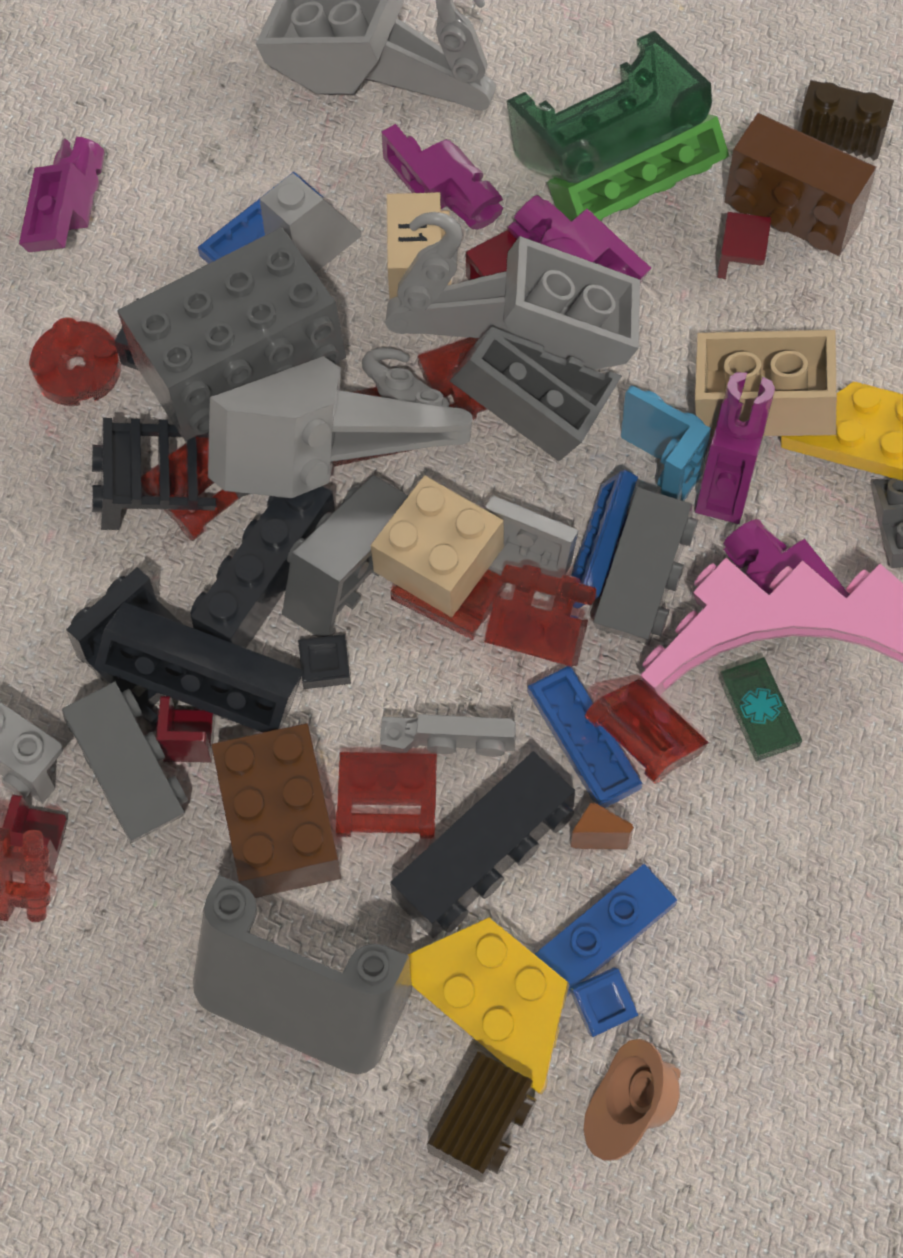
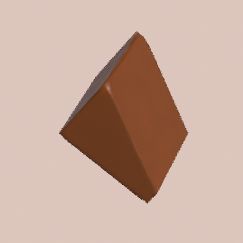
[571,802,634,850]

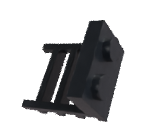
[92,418,216,530]
[66,567,183,726]

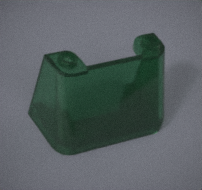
[506,30,712,183]

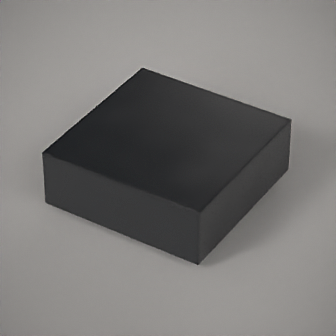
[298,634,351,689]

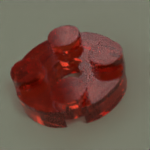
[29,317,121,406]

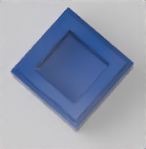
[569,967,639,1037]

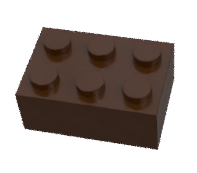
[724,113,877,257]
[211,723,341,898]

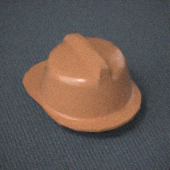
[583,1039,681,1161]

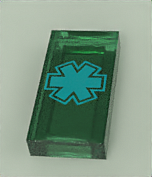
[718,657,802,762]

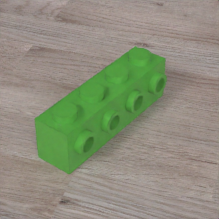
[547,111,730,222]

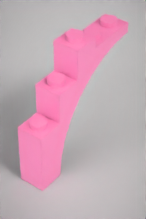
[640,558,903,697]

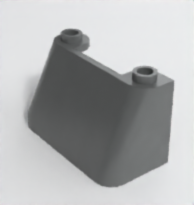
[193,875,412,1074]

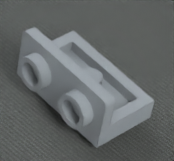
[485,495,579,597]
[0,702,63,804]

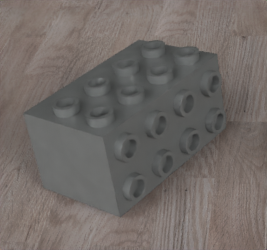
[117,227,346,441]

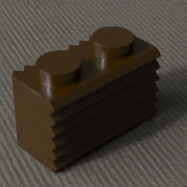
[797,79,894,161]
[427,1051,537,1182]

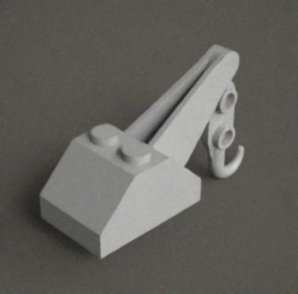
[256,0,496,111]
[385,212,640,370]
[208,347,473,498]

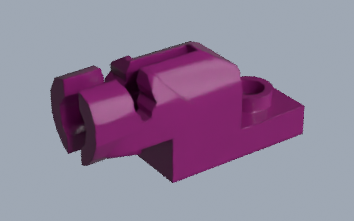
[381,124,503,230]
[19,136,105,252]
[507,195,651,284]
[695,372,775,525]
[723,519,850,598]

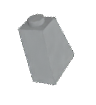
[260,173,361,273]

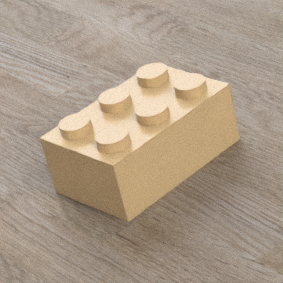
[695,330,837,437]

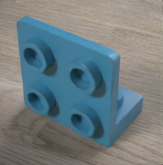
[621,385,711,501]

